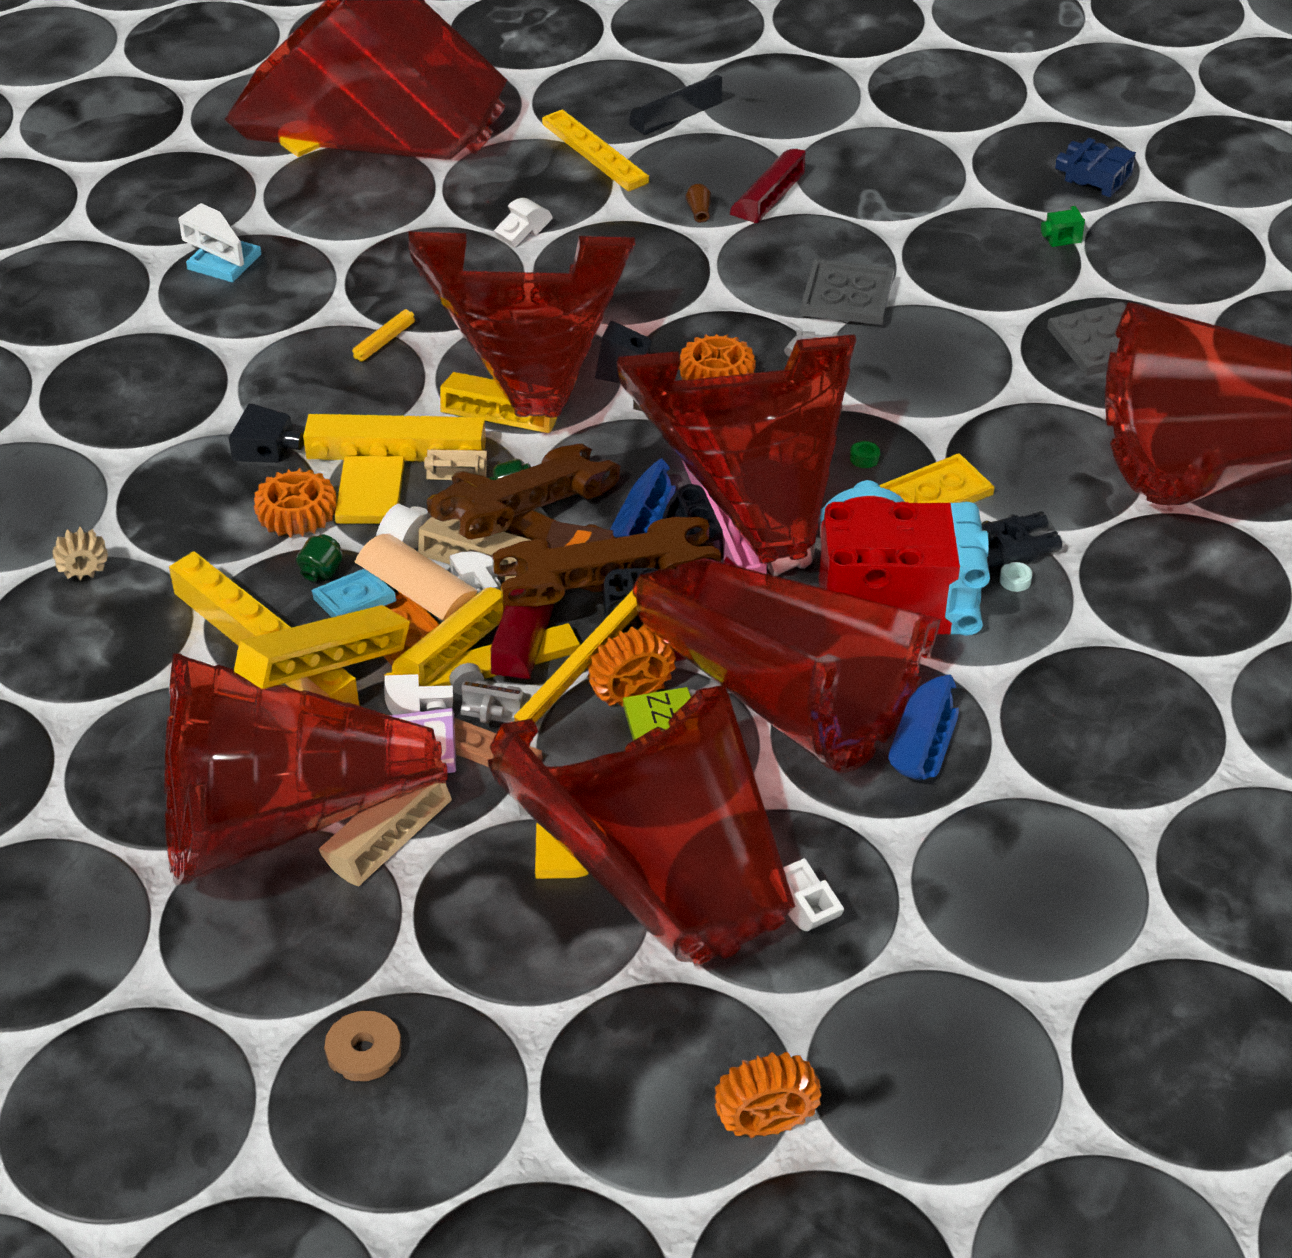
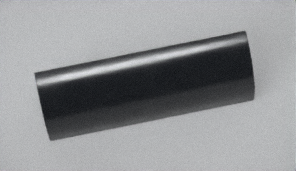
[629,75,722,136]

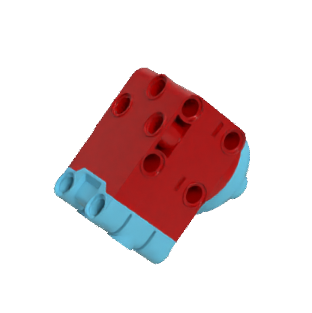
[819,480,990,636]

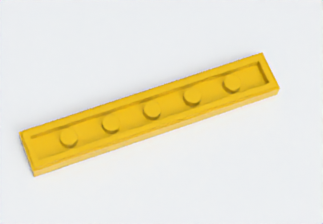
[542,109,649,192]
[514,575,656,734]
[384,623,580,686]

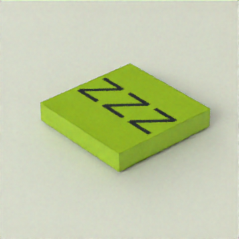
[623,687,703,753]

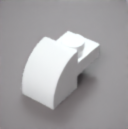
[494,198,553,248]
[376,503,432,549]
[449,551,501,595]
[384,674,453,715]
[772,858,844,931]

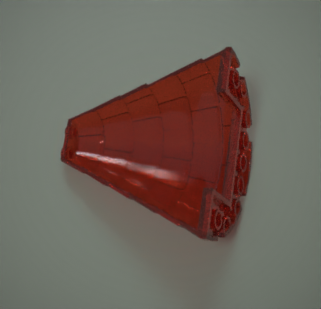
[409,232,635,418]
[617,334,857,564]
[164,653,447,885]

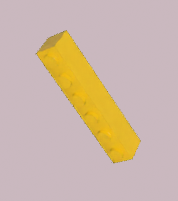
[303,414,486,462]
[234,605,410,689]

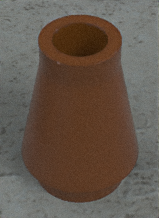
[685,184,711,223]

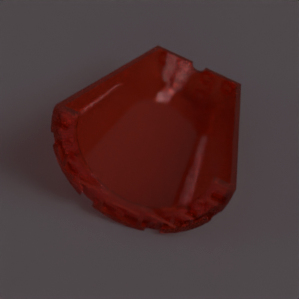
[1105,302,1292,506]
[633,558,941,773]
[488,685,796,966]

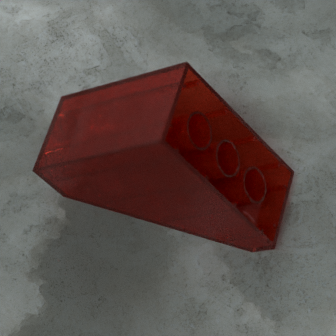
[224,0,507,160]

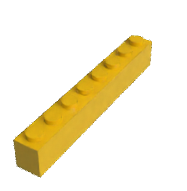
[169,551,359,723]

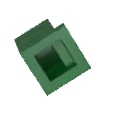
[1041,206,1085,247]

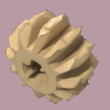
[52,527,108,581]

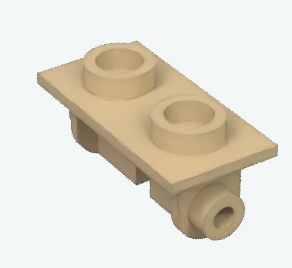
[424,450,487,480]

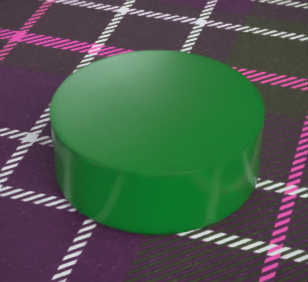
[850,441,880,468]

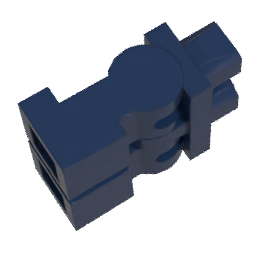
[1055,138,1136,198]

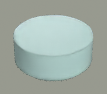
[1000,562,1032,592]

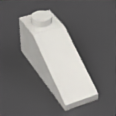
[178,203,244,267]

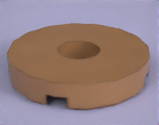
[324,1011,402,1081]

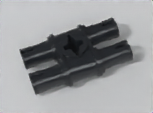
[981,511,1062,568]

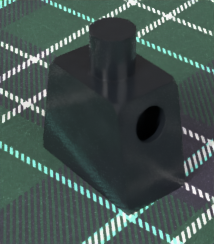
[595,320,665,386]
[228,403,304,463]

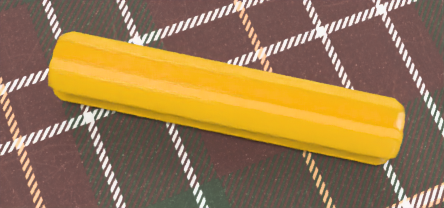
[352,309,415,362]

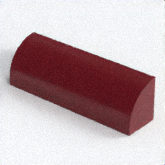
[730,149,806,223]
[491,576,555,679]

